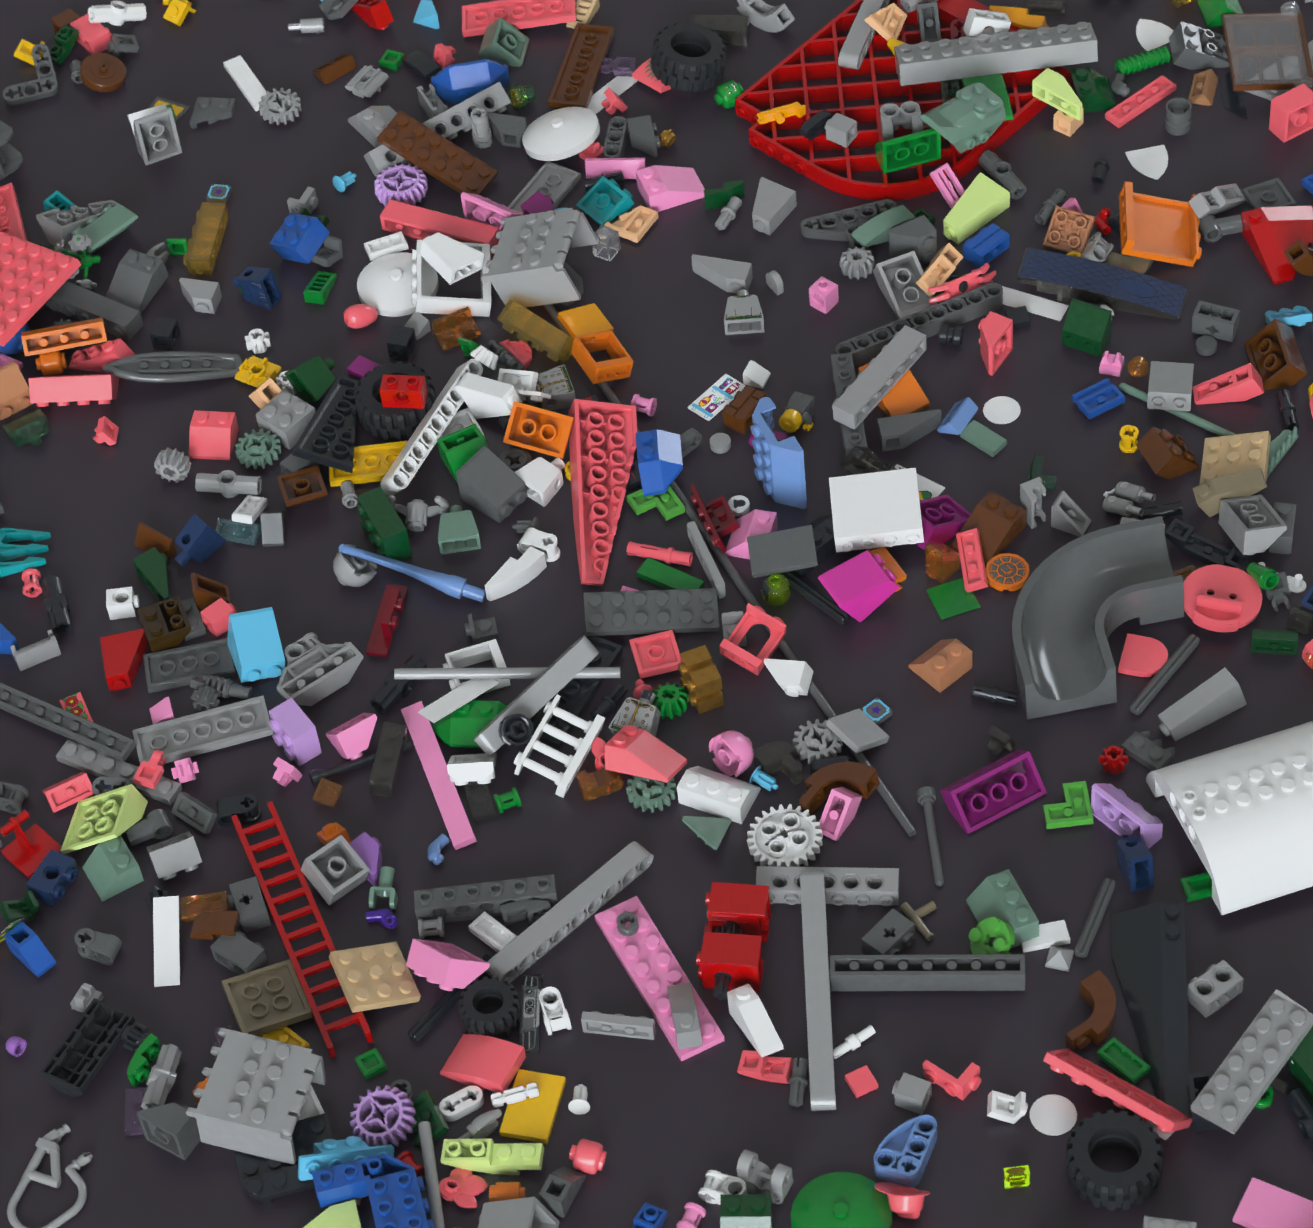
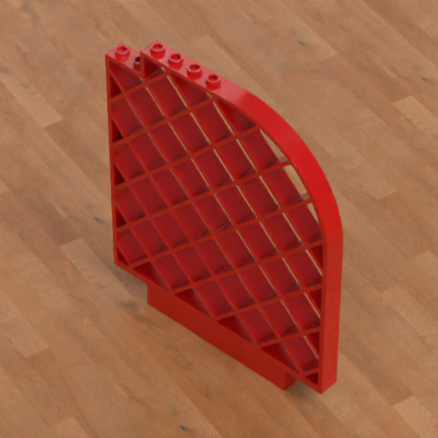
[735,0,1070,201]

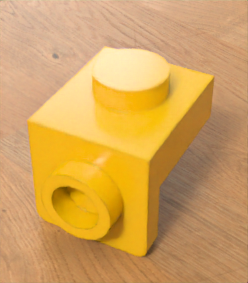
[163,0,196,27]
[13,39,45,66]

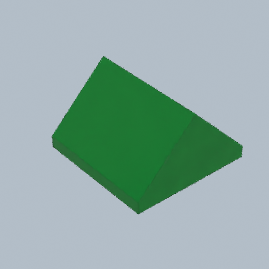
[1197,0,1243,29]

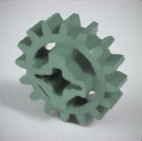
[235,428,282,469]
[626,775,677,813]

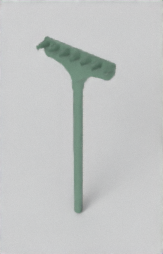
[1118,383,1299,478]

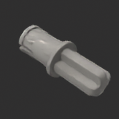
[715,196,742,231]

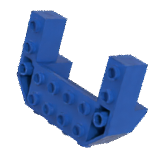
[312,1153,434,1228]

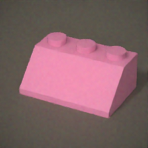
[461,192,524,231]
[406,938,490,991]

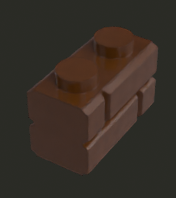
[722,385,767,435]

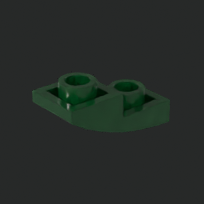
[49,25,79,66]
[704,180,745,210]

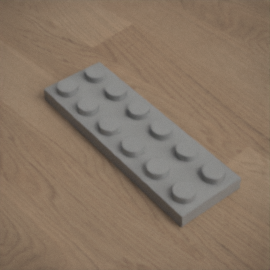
[132,695,274,764]
[1190,993,1313,1134]

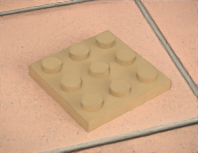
[1200,431,1271,484]
[329,941,421,1013]

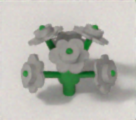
[53,234,100,291]

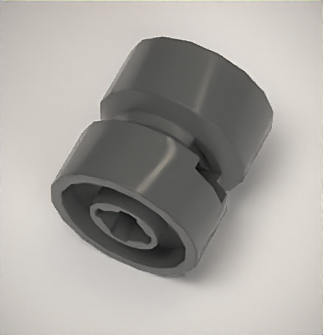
[1165,97,1192,136]

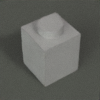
[825,113,857,148]
[892,1073,932,1115]

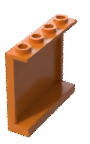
[1119,181,1202,267]

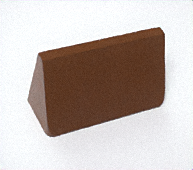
[312,54,357,84]
[135,522,176,561]

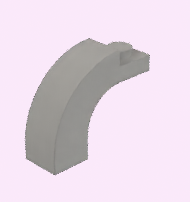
[737,0,795,33]

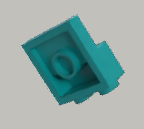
[576,176,635,228]

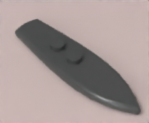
[102,351,243,383]

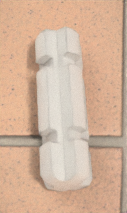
[491,1082,539,1108]

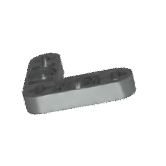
[3,44,59,106]

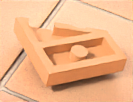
[864,3,907,41]
[604,205,658,243]

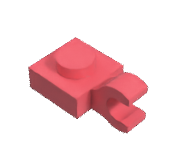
[133,749,166,789]

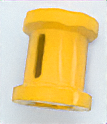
[1119,425,1139,454]

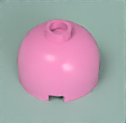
[709,730,754,777]

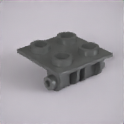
[479,340,524,381]

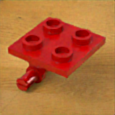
[0,809,62,879]

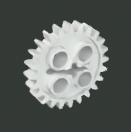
[747,804,823,867]

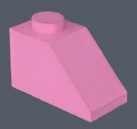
[820,787,862,841]

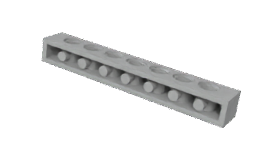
[364,82,511,177]

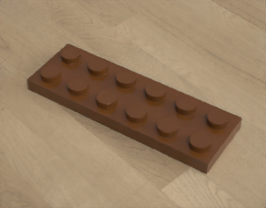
[548,23,615,109]
[377,110,498,196]

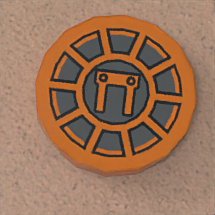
[985,553,1030,592]

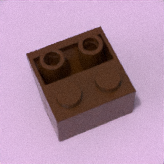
[1136,427,1199,479]

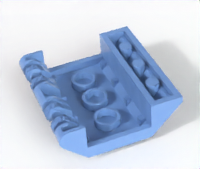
[750,397,807,509]

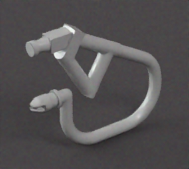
[7,1123,93,1228]

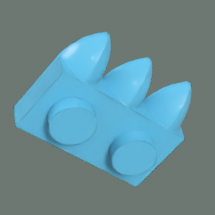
[1265,305,1312,326]

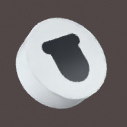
[728,495,750,517]

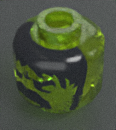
[761,574,790,606]

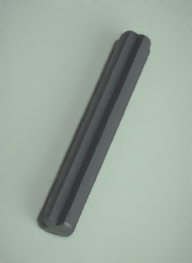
[1074,878,1116,959]

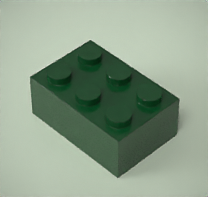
[356,486,412,562]

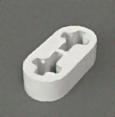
[439,1085,484,1122]

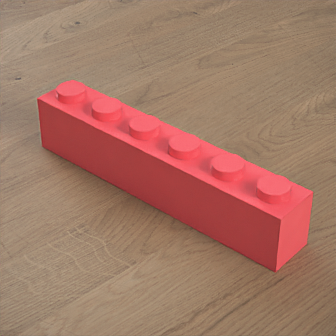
[380,200,499,258]

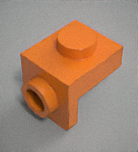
[316,822,352,845]

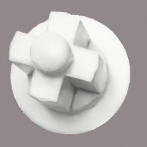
[568,1084,590,1115]

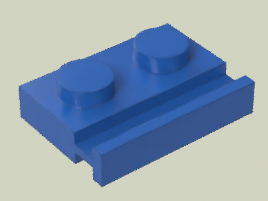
[1072,378,1125,420]

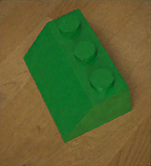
[875,128,941,174]

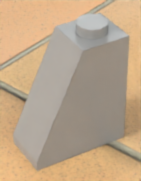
[752,177,797,235]

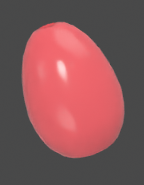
[344,304,378,329]

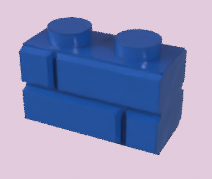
[963,223,1010,268]

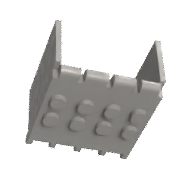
[481,208,599,310]
[186,1028,326,1165]

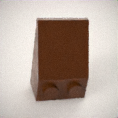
[951,491,1026,567]

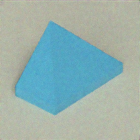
[413,0,440,29]

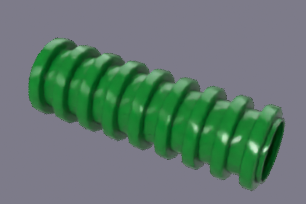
[1115,46,1171,75]

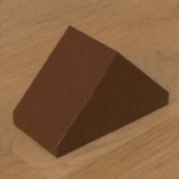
[190,573,231,611]

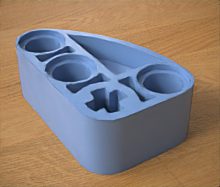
[874,1114,937,1187]

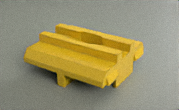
[234,356,282,387]

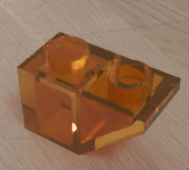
[925,542,960,584]

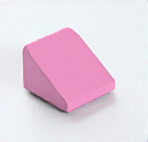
[149,696,175,724]

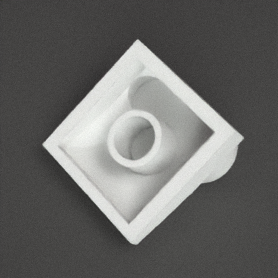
[447,753,497,785]

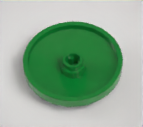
[791,1172,892,1228]

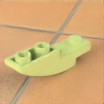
[440,1139,544,1175]

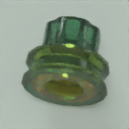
[508,84,536,110]

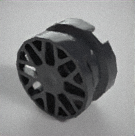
[498,713,534,747]

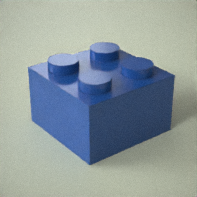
[269,213,330,264]

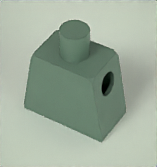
[438,505,482,555]

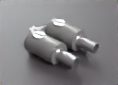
[1103,481,1156,517]

